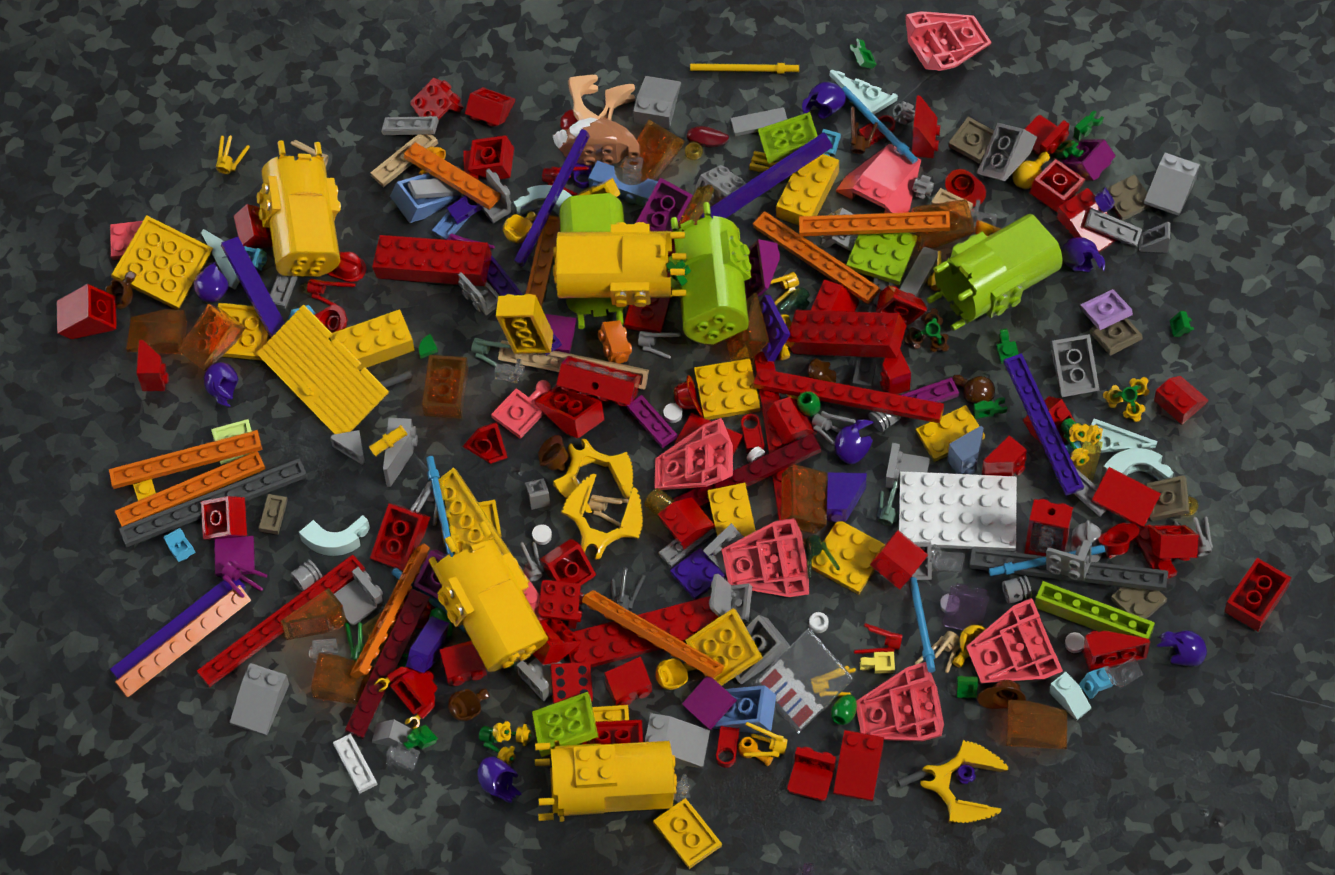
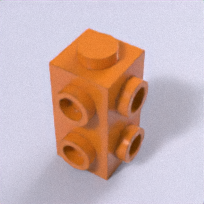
[598,320,632,364]

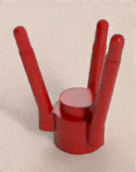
[542,166,589,196]
[307,279,356,306]
[854,623,902,654]

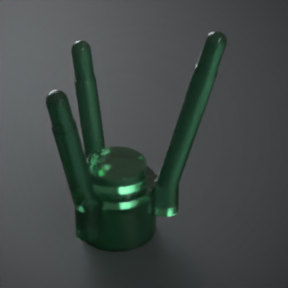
[778,287,810,312]
[806,535,840,579]

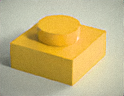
[133,479,156,501]

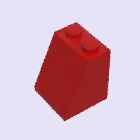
[57,284,116,339]

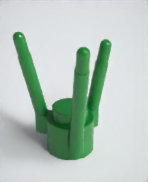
[345,622,365,663]

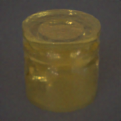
[644,488,675,517]

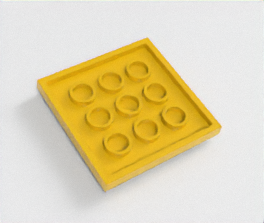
[111,215,213,310]

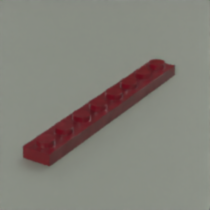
[674,433,822,509]
[345,589,430,739]

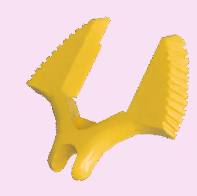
[553,439,633,513]
[562,474,643,560]
[920,740,1008,823]

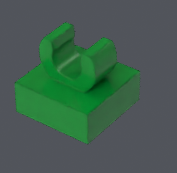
[666,260,691,286]
[1169,311,1194,337]
[957,676,978,698]

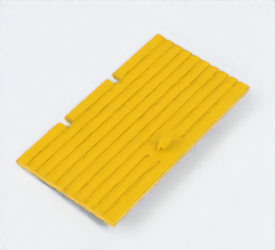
[257,305,389,434]

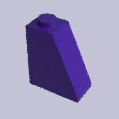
[827,472,867,522]
[406,616,450,673]

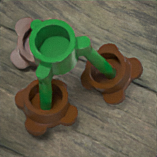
[904,308,949,352]

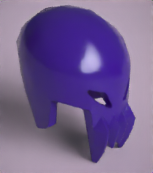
[802,82,846,119]
[1061,237,1105,272]
[194,262,229,303]
[204,362,238,407]
[834,420,874,464]
[1157,630,1207,667]
[478,756,522,803]

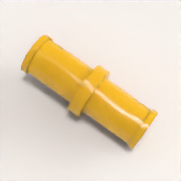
[369,425,408,456]

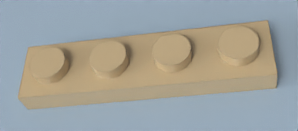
[370,134,438,187]

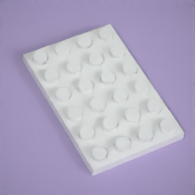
[899,471,1017,551]

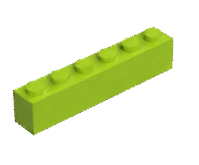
[1035,581,1155,640]

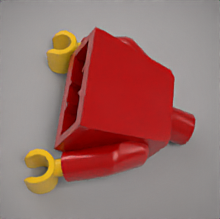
[374,667,437,729]

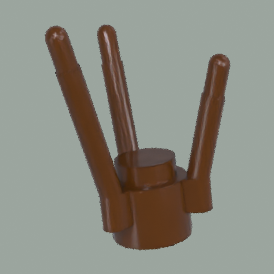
[850,107,878,154]

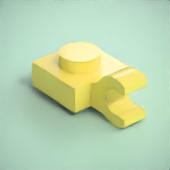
[860,652,895,674]

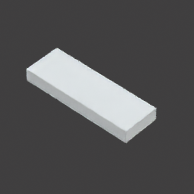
[333,733,377,794]

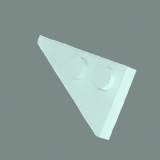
[829,70,898,115]
[201,229,253,289]
[1082,419,1157,454]

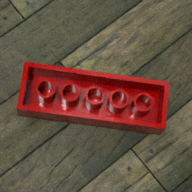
[372,235,492,286]
[786,310,907,358]

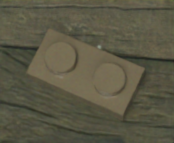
[259,494,288,535]

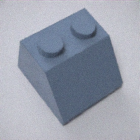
[948,425,984,475]

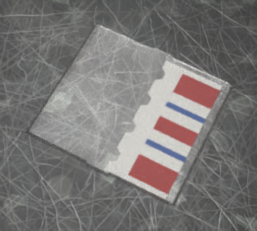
[754,629,854,733]

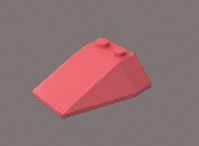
[906,11,991,71]
[836,144,921,213]
[655,418,733,490]
[721,518,809,597]
[966,598,1063,683]
[857,662,944,741]

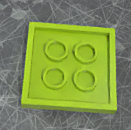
[758,112,818,164]
[846,233,918,285]
[532,692,598,757]

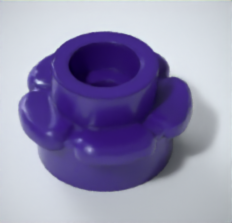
[956,765,976,784]

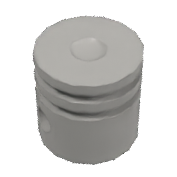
[869,411,901,432]
[290,559,322,591]
[1002,575,1032,604]

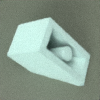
[1049,672,1091,721]

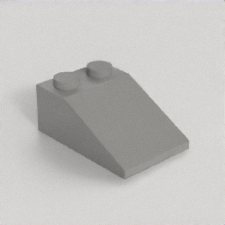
[633,76,681,129]
[977,123,1037,181]
[1144,153,1200,216]
[1050,334,1100,397]
[383,418,418,487]
[735,615,791,684]
[230,663,289,736]
[645,713,710,768]

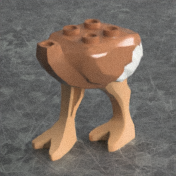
[553,75,640,166]

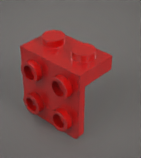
[410,78,464,120]
[1025,115,1069,155]
[538,580,584,629]
[787,747,836,801]

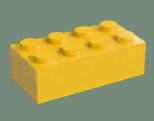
[776,154,839,226]
[496,294,553,354]
[330,309,415,370]

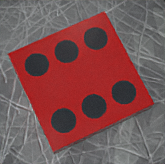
[550,662,593,704]

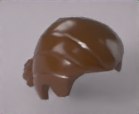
[105,271,136,310]
[808,358,836,383]
[952,375,995,404]
[448,688,490,721]

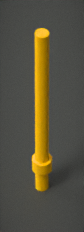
[690,63,799,74]

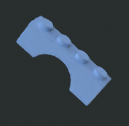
[588,160,658,208]

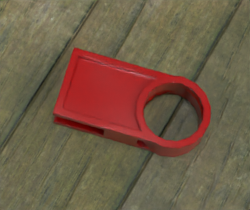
[858,115,895,146]
[741,414,765,453]
[716,726,740,768]

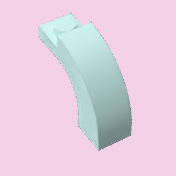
[514,185,572,216]
[1102,448,1174,481]
[299,515,370,556]

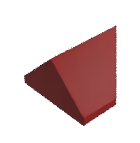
[462,422,508,464]

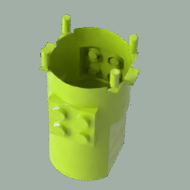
[559,193,626,329]
[669,202,751,344]
[927,214,1062,331]

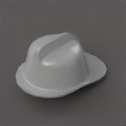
[1071,520,1102,562]

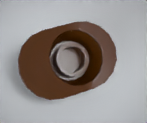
[538,435,569,471]
[977,680,1026,709]

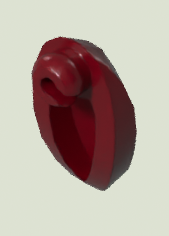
[687,126,729,147]

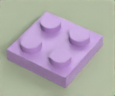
[1080,289,1133,330]

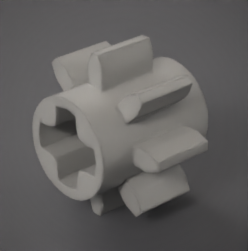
[893,101,915,125]
[912,175,934,199]

